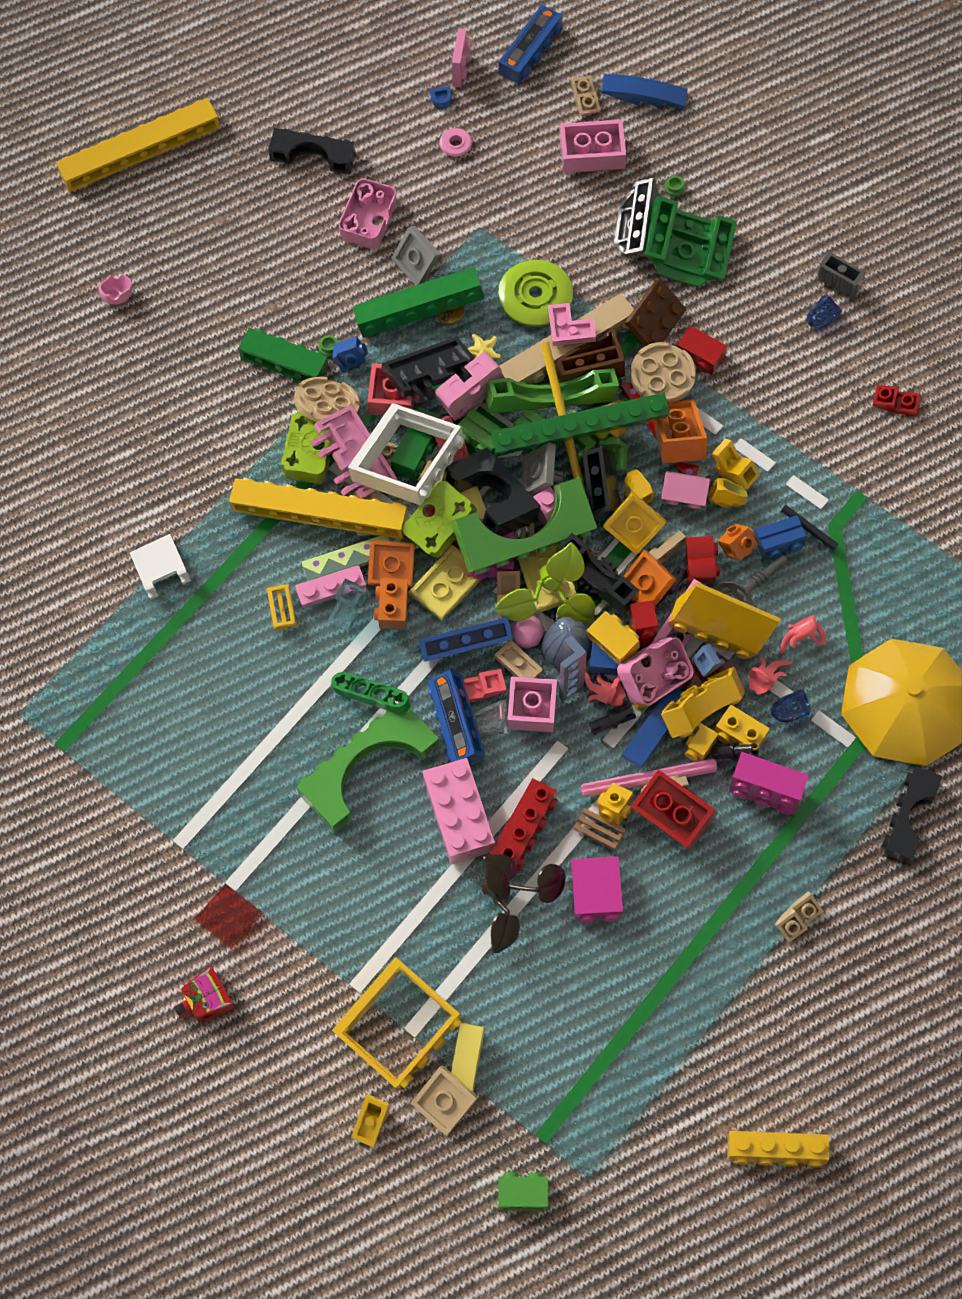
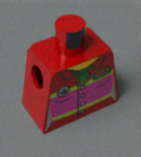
[173,965,235,1022]

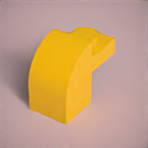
[712,438,760,490]

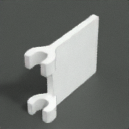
[130,534,191,600]

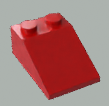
[631,769,718,852]

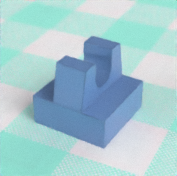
[692,644,725,677]

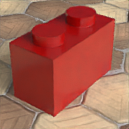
[677,325,727,375]
[628,600,658,647]

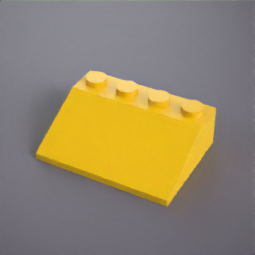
[668,582,781,659]

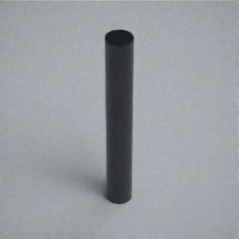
[781,505,839,551]

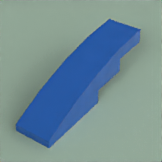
[601,74,688,110]
[621,688,683,769]

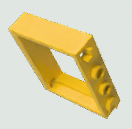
[332,957,463,1090]

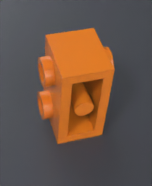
[374,578,409,629]

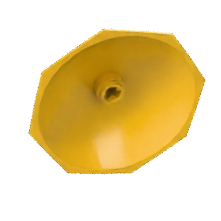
[841,639,962,766]

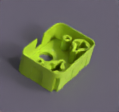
[281,411,331,484]
[402,481,477,558]

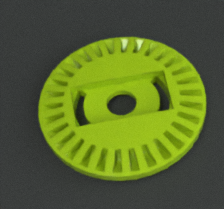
[498,260,573,327]

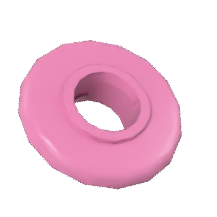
[439,128,472,157]

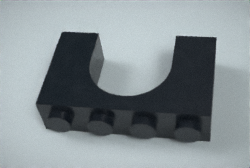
[442,448,541,537]

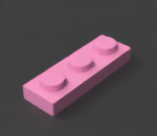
[295,565,366,608]

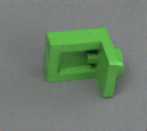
[573,435,596,466]
[599,437,628,472]

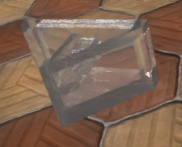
[473,700,508,736]

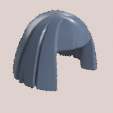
[541,617,593,669]

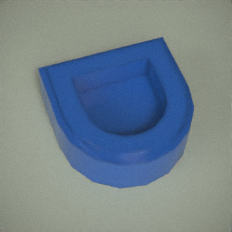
[430,86,452,109]

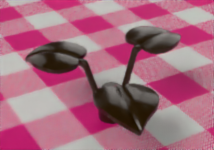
[482,854,566,954]

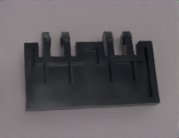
[381,337,475,404]

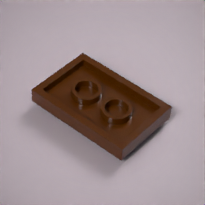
[624,278,687,347]

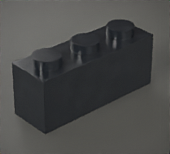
[582,447,621,520]

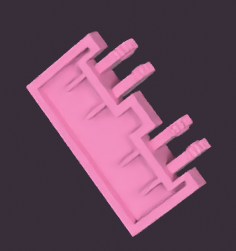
[310,405,397,499]

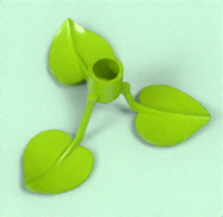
[495,542,595,625]

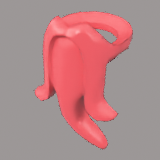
[779,615,827,654]
[749,657,793,695]
[585,672,626,706]

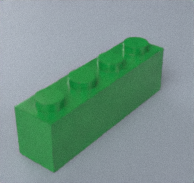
[238,328,329,382]

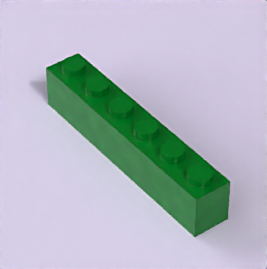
[353,267,485,338]

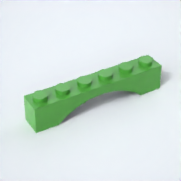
[484,368,619,413]

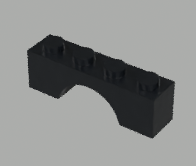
[268,128,356,174]
[556,533,640,615]
[882,766,942,866]

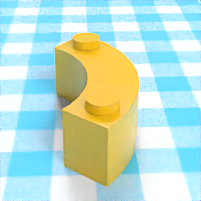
[661,667,745,738]

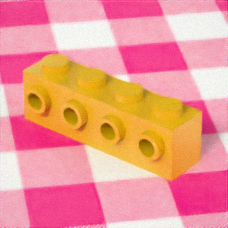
[727,1131,829,1168]

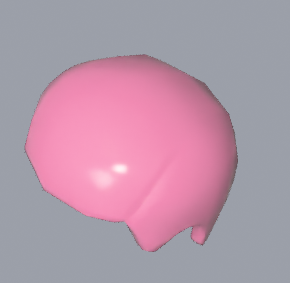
[98,274,132,305]
[510,615,545,649]

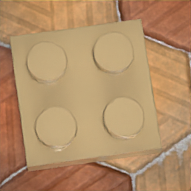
[410,1065,479,1136]

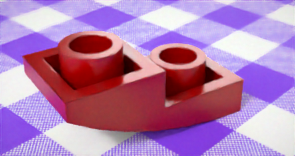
[873,385,921,417]

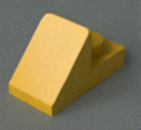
[351,1094,389,1147]

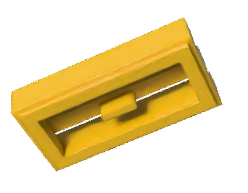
[267,584,297,631]

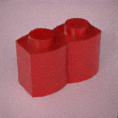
[685,536,720,585]

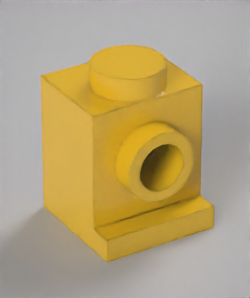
[685,723,718,762]

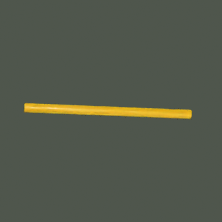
[541,342,586,491]

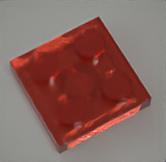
[195,883,262,949]

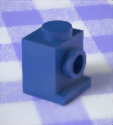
[333,336,368,373]

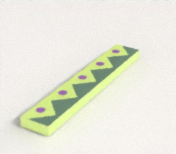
[301,535,435,581]

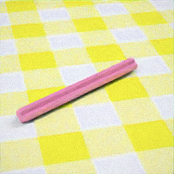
[581,759,717,797]

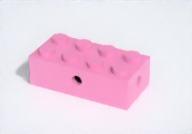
[423,758,495,865]

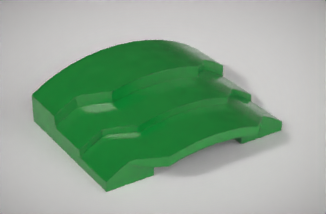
[644,196,737,287]

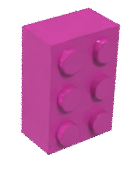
[729,752,809,815]

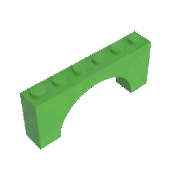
[451,477,597,575]
[297,700,439,833]

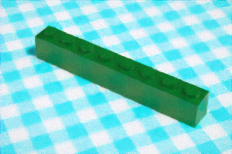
[491,392,670,457]

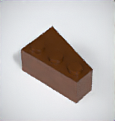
[556,328,625,383]

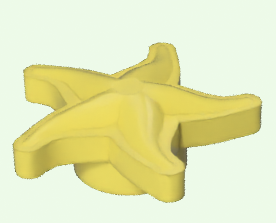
[468,334,501,360]

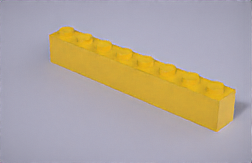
[56,98,220,192]
[229,478,409,539]

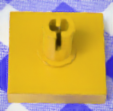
[603,492,666,555]

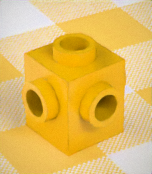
[597,783,633,825]

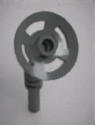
[714,555,788,606]

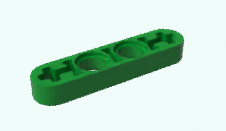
[331,672,411,714]

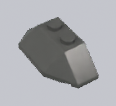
[614,178,660,256]

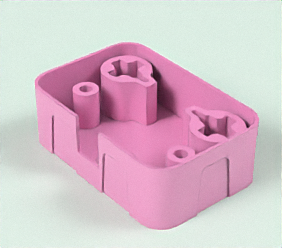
[339,179,397,249]
[435,352,505,421]
[617,637,694,705]

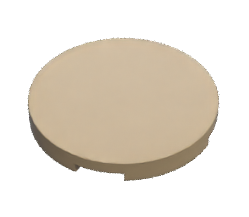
[630,342,696,404]
[294,377,360,422]

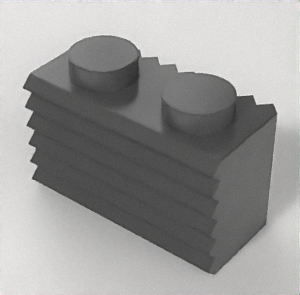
[817,252,866,299]

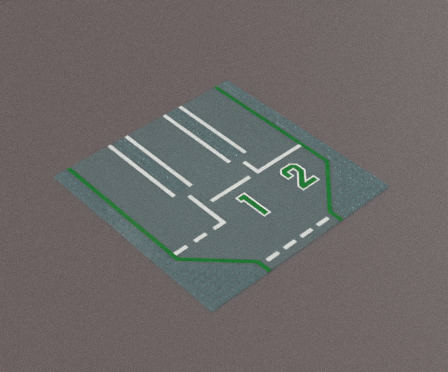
[20,228,962,1177]

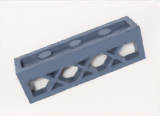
[559,635,587,702]

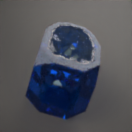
[806,293,842,329]
[771,689,811,723]

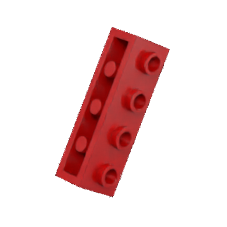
[490,778,559,871]

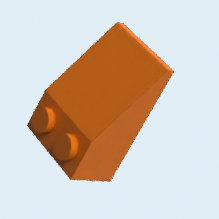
[654,399,707,464]

